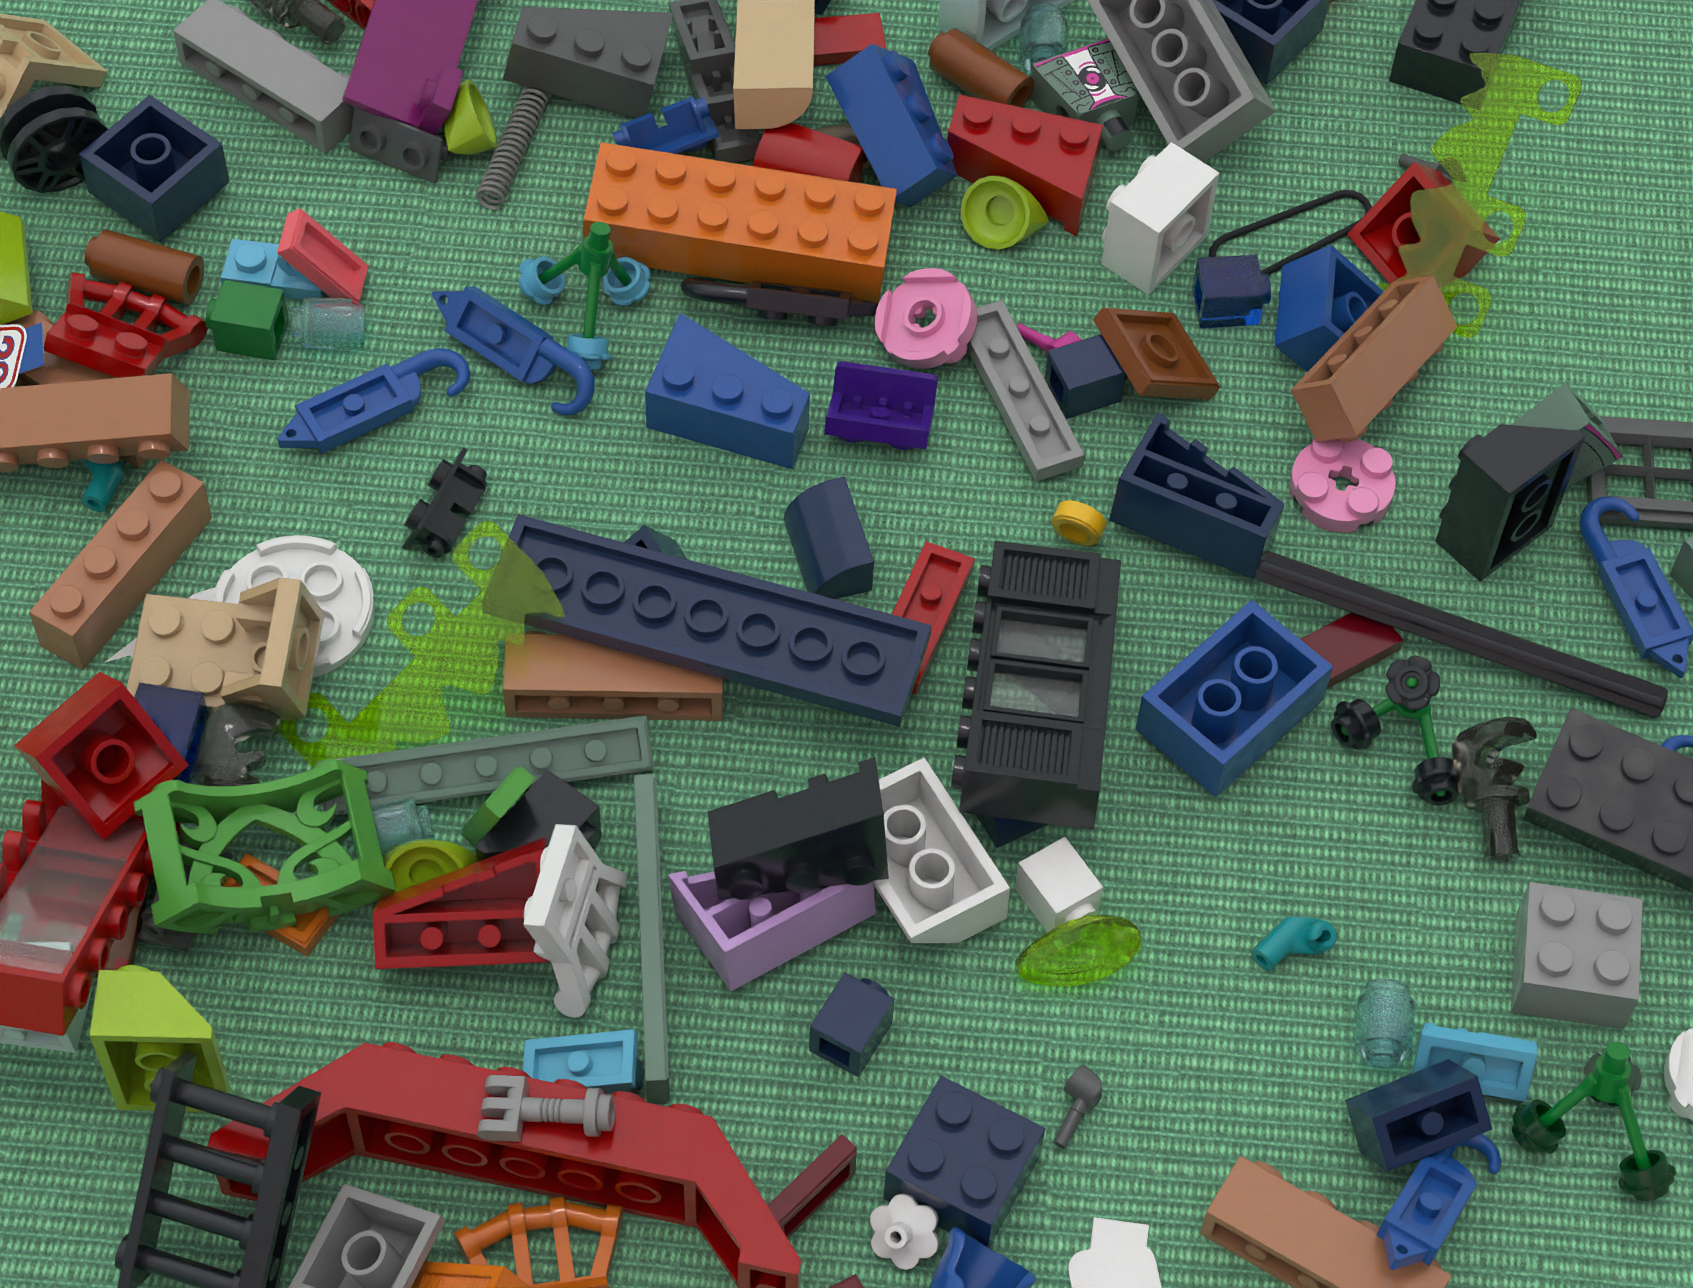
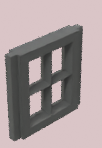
[1586,416,1693,530]

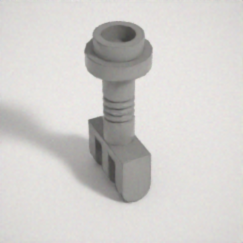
[477,1075,615,1142]

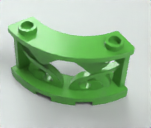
[133,759,396,934]

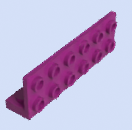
[342,0,478,136]

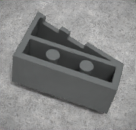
[503,7,673,119]

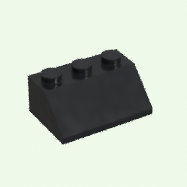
[1435,424,1585,582]

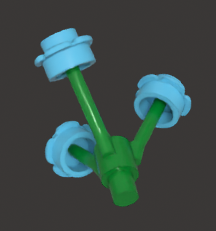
[518,222,651,369]

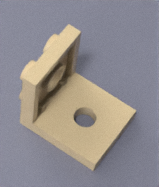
[0,14,108,118]

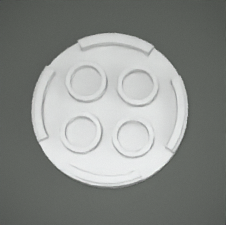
[212,535,375,678]

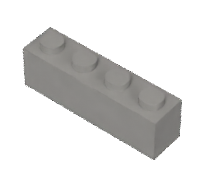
[173,0,354,154]

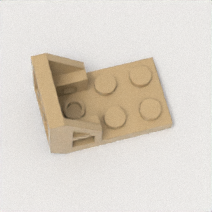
[127,578,325,721]

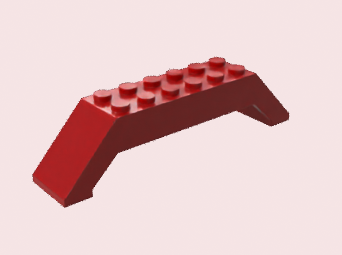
[207,1042,801,1288]

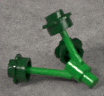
[1512,1042,1676,1201]

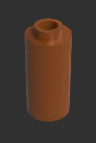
[928,28,1034,108]
[84,229,204,305]

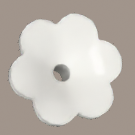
[870,1193,940,1270]

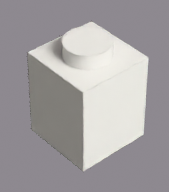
[1015,837,1103,939]

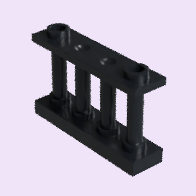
[115,1051,322,1288]

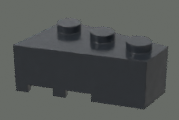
[708,757,889,900]

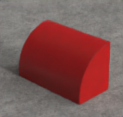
[752,122,863,183]

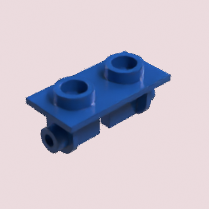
[612,96,720,154]

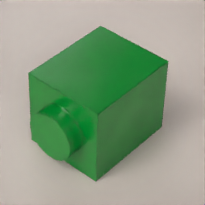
[206,280,289,360]

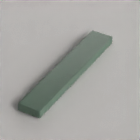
[317,715,654,815]
[634,774,670,1105]

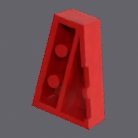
[947,94,1103,237]
[372,837,549,969]

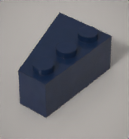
[1109,412,1285,580]

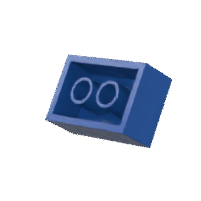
[1135,600,1333,797]

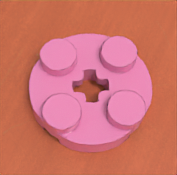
[875,268,977,369]
[1289,438,1396,533]

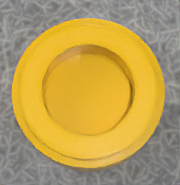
[1051,500,1107,546]

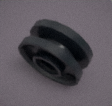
[0,85,108,193]

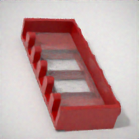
[0,779,182,1036]

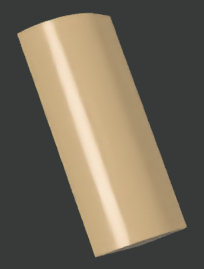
[733,0,815,129]

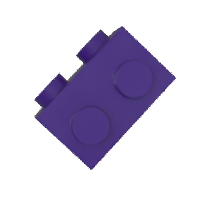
[824,361,938,450]

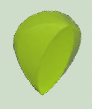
[444,79,498,154]
[960,176,1049,250]
[383,839,477,895]

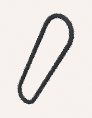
[1209,190,1372,284]

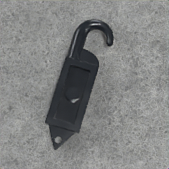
[681,278,879,326]

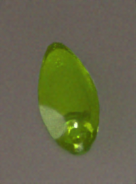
[1015,914,1142,987]

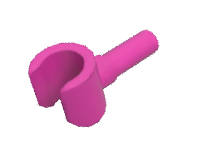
[1017,323,1081,356]

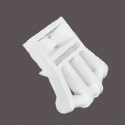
[523,824,627,1018]

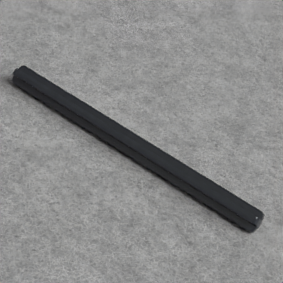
[1255,551,1668,717]

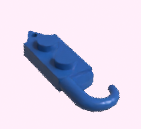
[432,286,595,415]
[277,348,471,454]
[1579,496,1693,678]
[1376,1133,1502,1270]

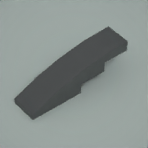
[668,0,761,163]

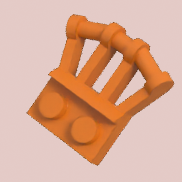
[453,1196,624,1288]

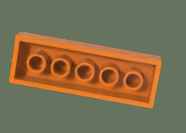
[583,142,897,303]

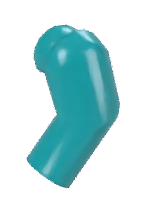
[78,459,124,512]
[1251,917,1337,971]

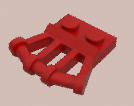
[44,272,208,378]

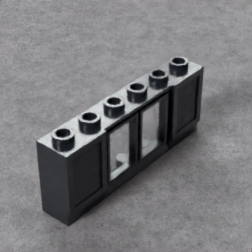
[951,541,1121,830]

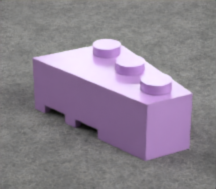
[668,871,876,991]

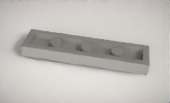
[967,300,1085,482]

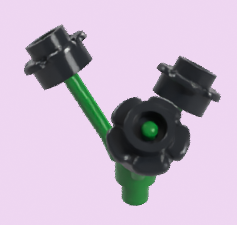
[1331,655,1466,806]

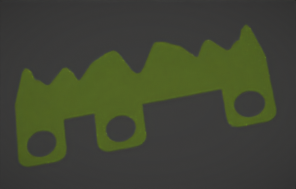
[1377,53,1582,338]
[280,521,565,767]

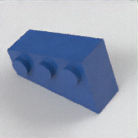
[825,44,958,207]
[645,313,810,469]

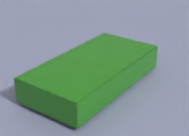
[461,766,535,847]

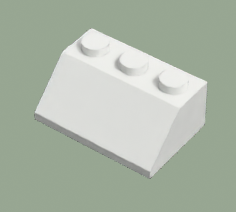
[873,758,1010,943]

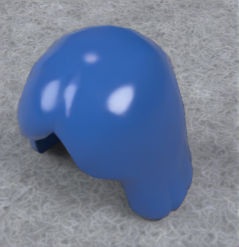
[929,1227,1037,1288]

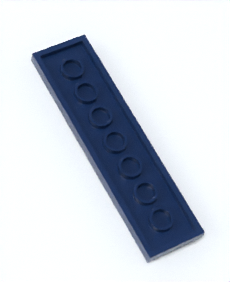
[481,514,932,727]

